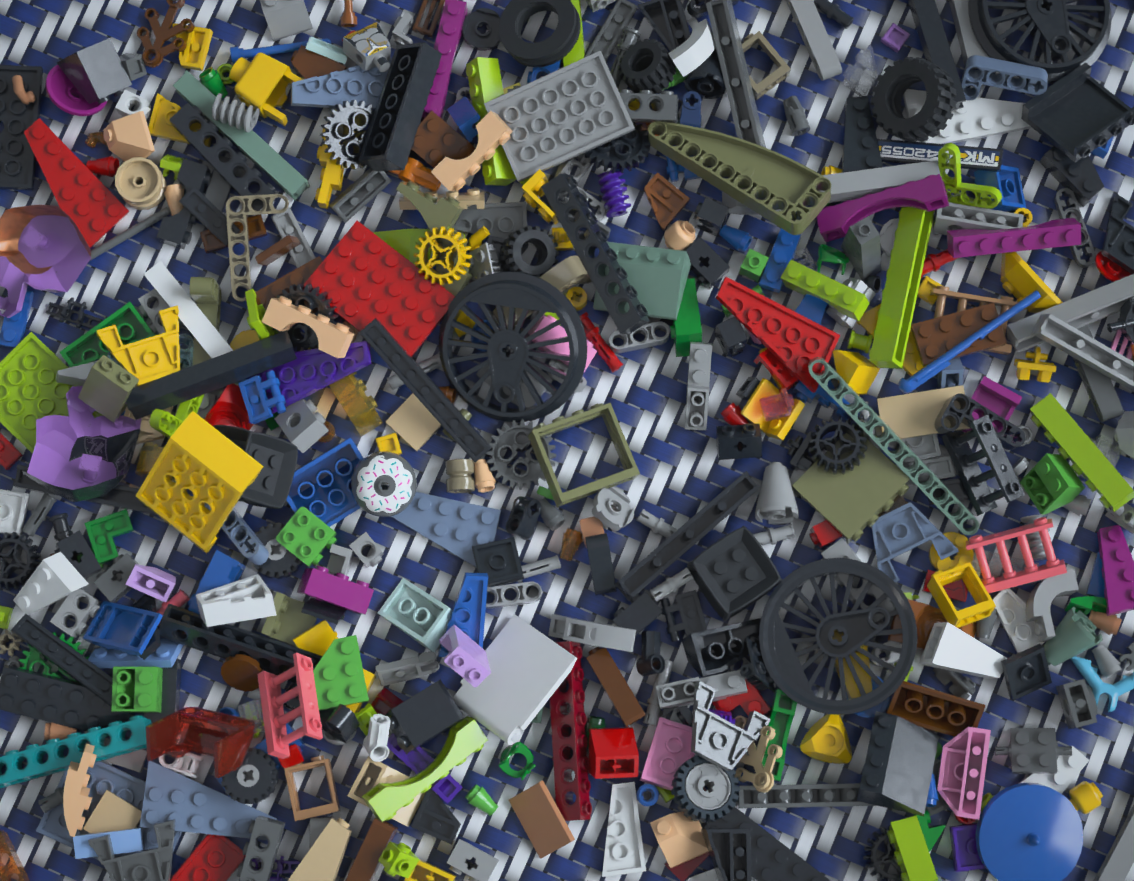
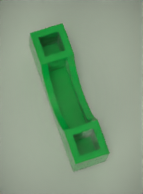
[762,689,797,781]

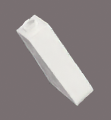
[920,622,1007,678]

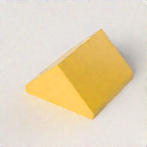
[833,350,880,395]

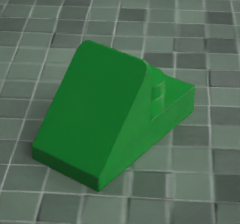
[913,810,946,852]

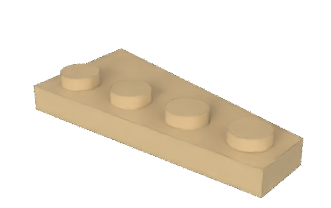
[399,189,485,210]

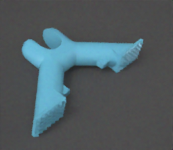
[1070,656,1134,712]

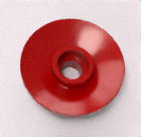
[1095,251,1132,282]

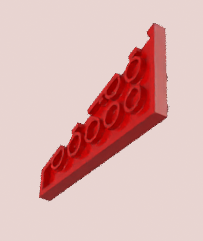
[24,118,129,248]

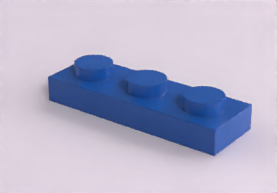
[759,228,801,293]

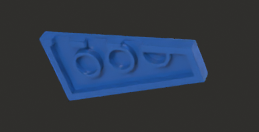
[438,573,488,657]

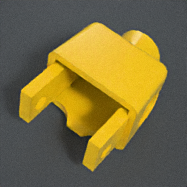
[229,52,303,126]

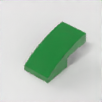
[1064,596,1107,616]

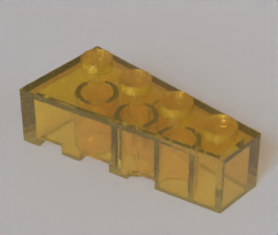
[329,372,383,437]

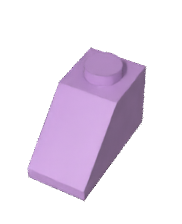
[125,564,176,603]

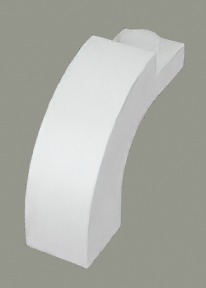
[668,17,716,77]

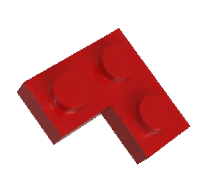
[712,679,771,716]

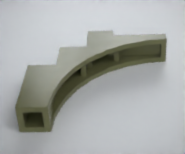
[396,181,473,296]

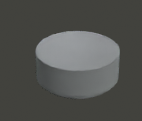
[1012,457,1030,476]

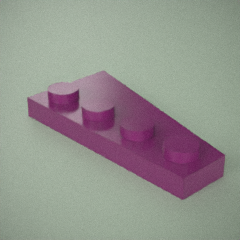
[1097,525,1134,616]

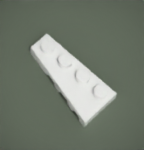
[1018,746,1089,794]

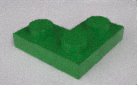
[85,509,134,564]

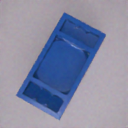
[83,601,163,656]

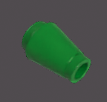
[199,67,228,98]

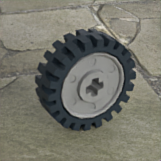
[671,755,740,823]

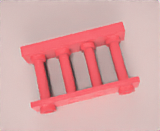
[966,517,1067,593]
[257,653,323,759]

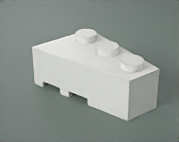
[196,574,276,627]

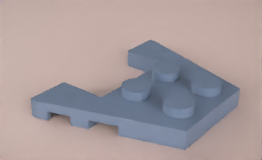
[872,502,959,583]

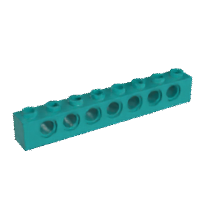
[0,715,156,789]

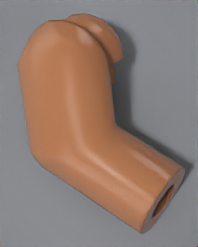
[12,75,36,104]

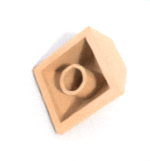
[103,111,155,161]
[650,811,709,868]

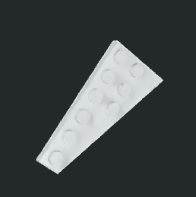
[903,89,1032,144]

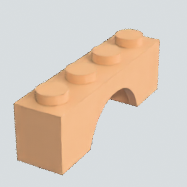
[431,111,513,192]
[262,296,354,358]

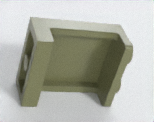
[78,355,139,423]

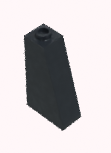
[144,659,181,751]

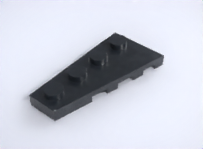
[841,96,883,173]

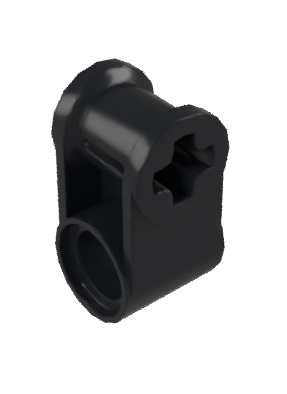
[505,496,542,540]

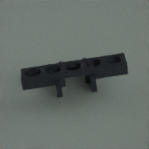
[46,297,103,329]

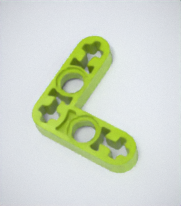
[938,143,1002,209]
[149,394,204,439]

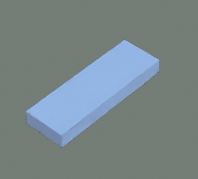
[73,827,144,859]

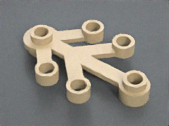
[734,716,783,793]

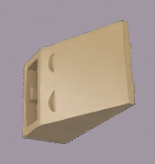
[347,756,427,827]

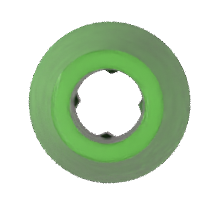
[465,784,498,816]

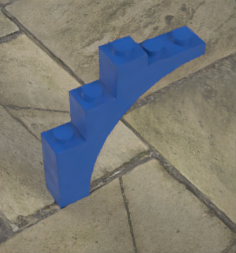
[793,294,852,420]

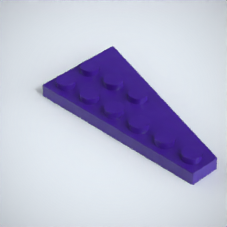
[246,341,371,424]

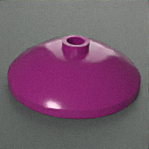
[45,65,108,116]

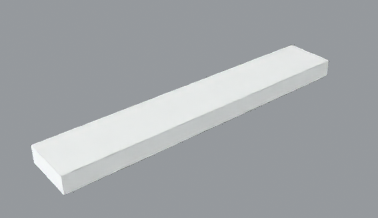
[144,261,233,358]

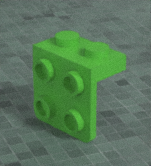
[276,507,337,568]

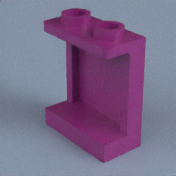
[962,376,1022,433]

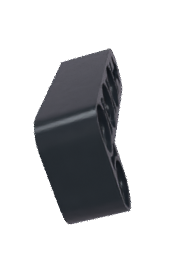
[934,393,1026,450]
[283,682,360,743]

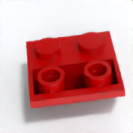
[588,727,639,779]

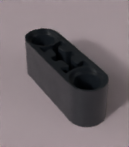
[585,533,617,596]

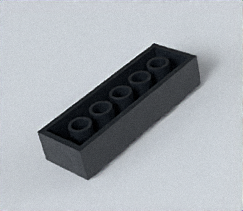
[358,42,442,171]

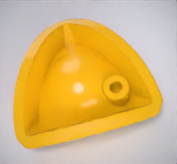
[800,714,852,764]

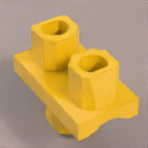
[1014,346,1057,383]

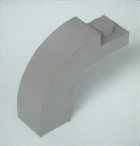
[1025,569,1079,642]

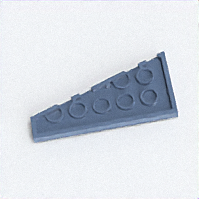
[291,57,393,110]
[381,484,501,567]
[140,760,277,840]

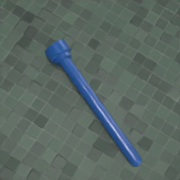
[230,38,331,64]

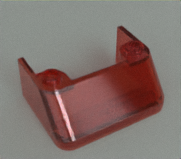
[146,707,255,778]

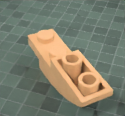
[63,744,97,837]

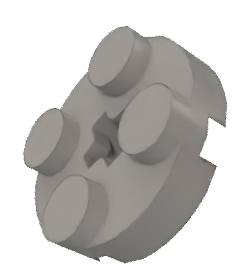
[592,487,634,531]

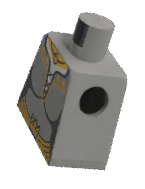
[343,22,391,72]

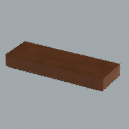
[200,215,267,253]

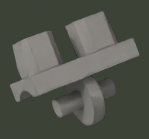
[1105,503,1134,534]

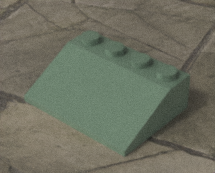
[593,242,691,320]

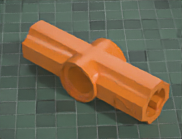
[389,157,441,192]

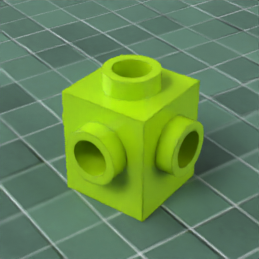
[378,841,420,878]

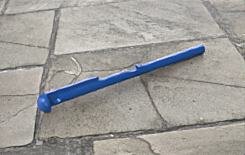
[898,290,1041,393]

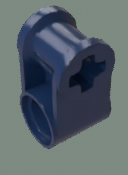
[680,91,702,128]

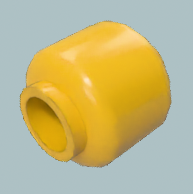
[1069,781,1103,814]

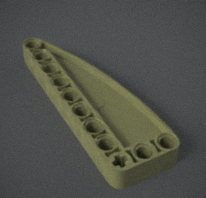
[648,121,831,235]

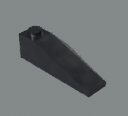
[682,618,761,677]

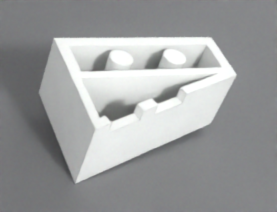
[13,552,88,615]

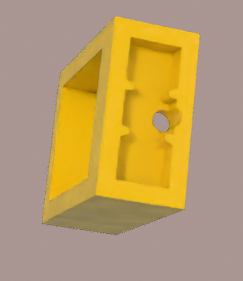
[927,562,996,628]

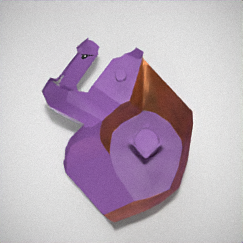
[0,205,91,318]

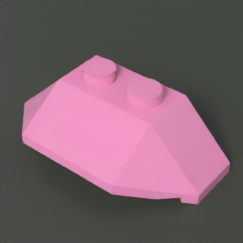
[937,727,991,820]

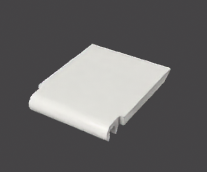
[453,614,577,745]

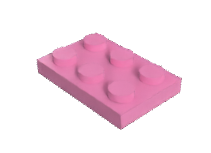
[640,717,695,790]

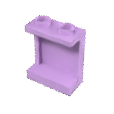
[439,625,491,687]

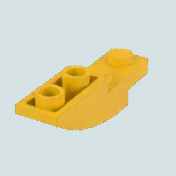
[315,128,344,209]

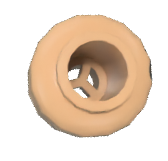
[664,220,696,251]

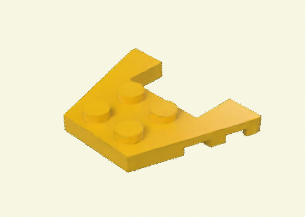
[96,306,180,386]

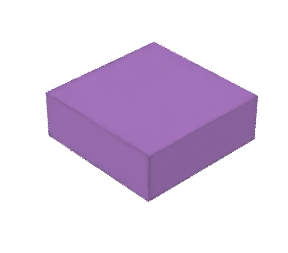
[880,23,910,53]

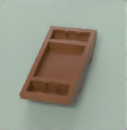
[888,599,976,651]

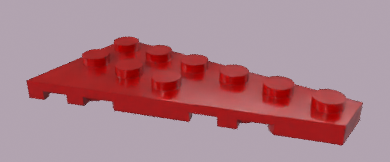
[715,277,840,393]

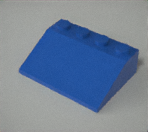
[287,437,382,527]

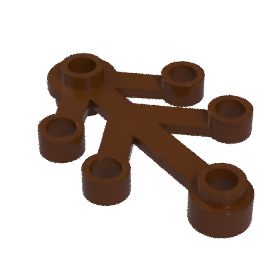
[137,0,195,68]

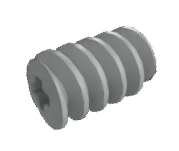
[212,93,259,133]
[1020,514,1051,561]

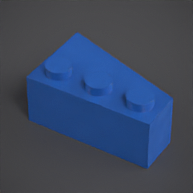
[188,550,246,614]

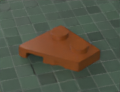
[644,172,690,231]

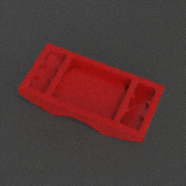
[204,383,254,430]

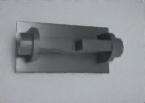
[933,668,976,699]

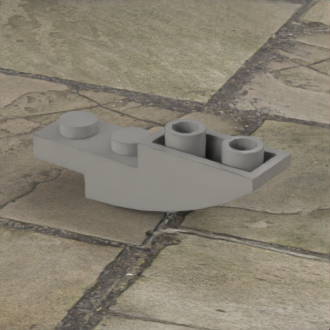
[685,342,712,431]
[548,614,636,652]
[656,670,748,708]

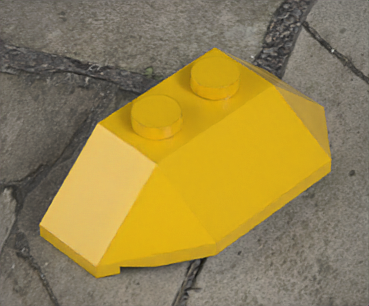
[1001,252,1063,313]

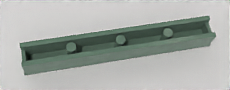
[173,70,310,200]

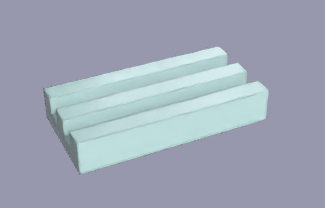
[305,36,348,64]

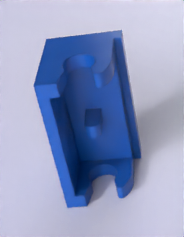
[447,96,481,142]

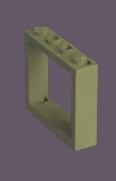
[528,403,640,507]

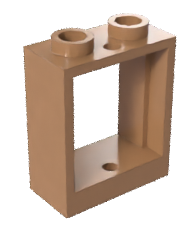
[284,755,341,821]

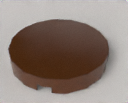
[221,654,264,692]

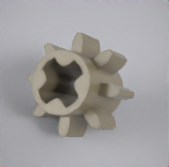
[0,629,24,656]

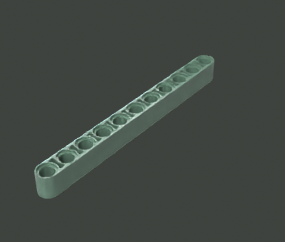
[808,357,979,535]

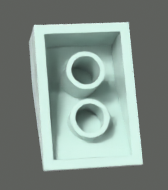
[378,578,452,652]

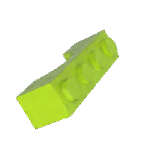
[780,260,870,322]

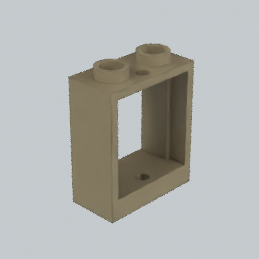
[742,31,791,100]

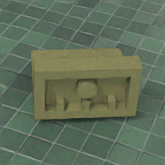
[261,592,317,647]

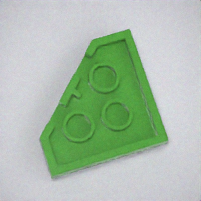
[313,635,369,711]

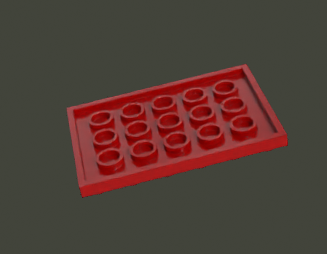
[304,220,455,357]

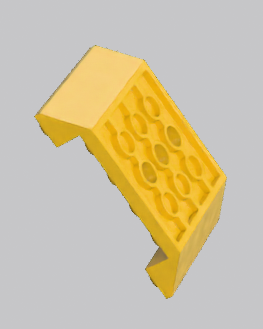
[136,411,264,554]

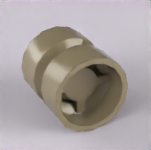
[445,459,475,493]

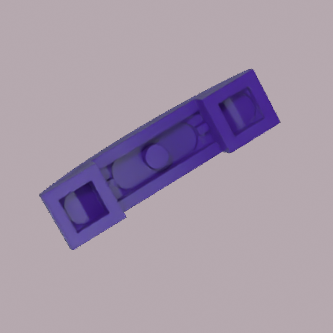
[387,733,463,804]

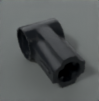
[636,631,665,676]

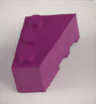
[296,565,374,615]

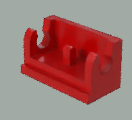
[754,349,799,394]

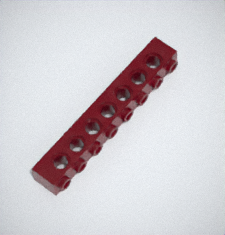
[550,641,592,821]

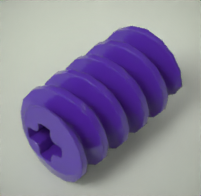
[597,171,631,217]

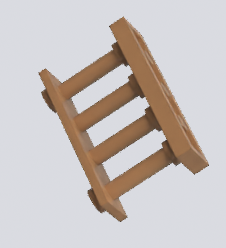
[930,286,1018,355]

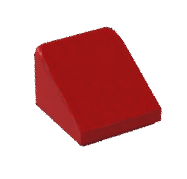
[277,744,304,768]

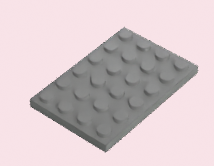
[484,51,635,182]

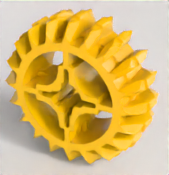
[413,226,472,285]

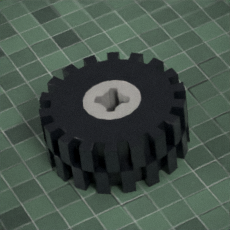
[251,523,303,579]
[220,748,279,804]

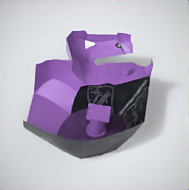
[23,386,141,502]

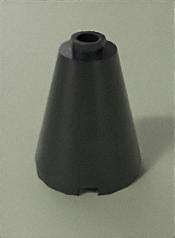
[685,47,726,99]

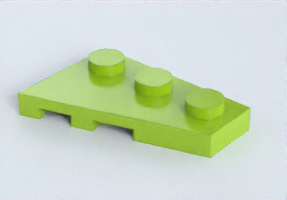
[245,289,279,340]

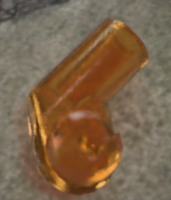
[85,132,108,148]

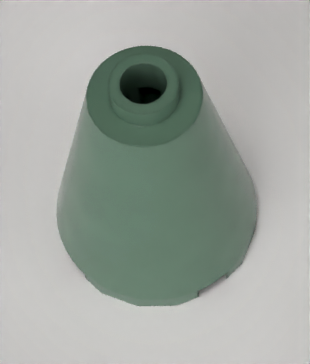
[1043,607,1103,666]

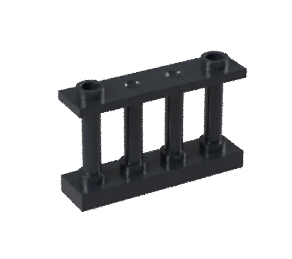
[941,415,1025,516]

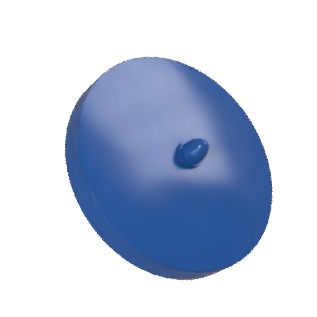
[976,783,1083,881]

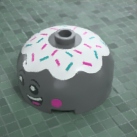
[351,451,417,517]

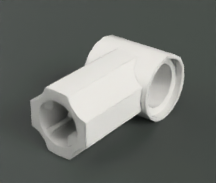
[363,714,390,762]

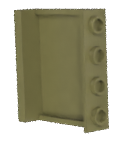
[792,433,910,544]

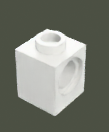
[115,90,151,120]

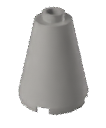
[755,462,799,525]

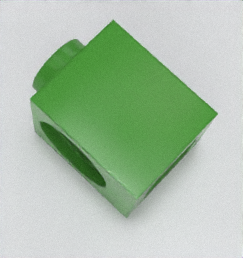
[739,249,769,282]

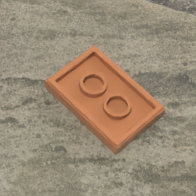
[509,780,575,859]

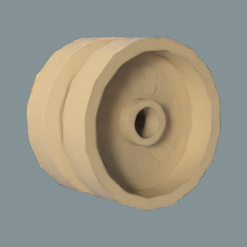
[115,157,167,210]

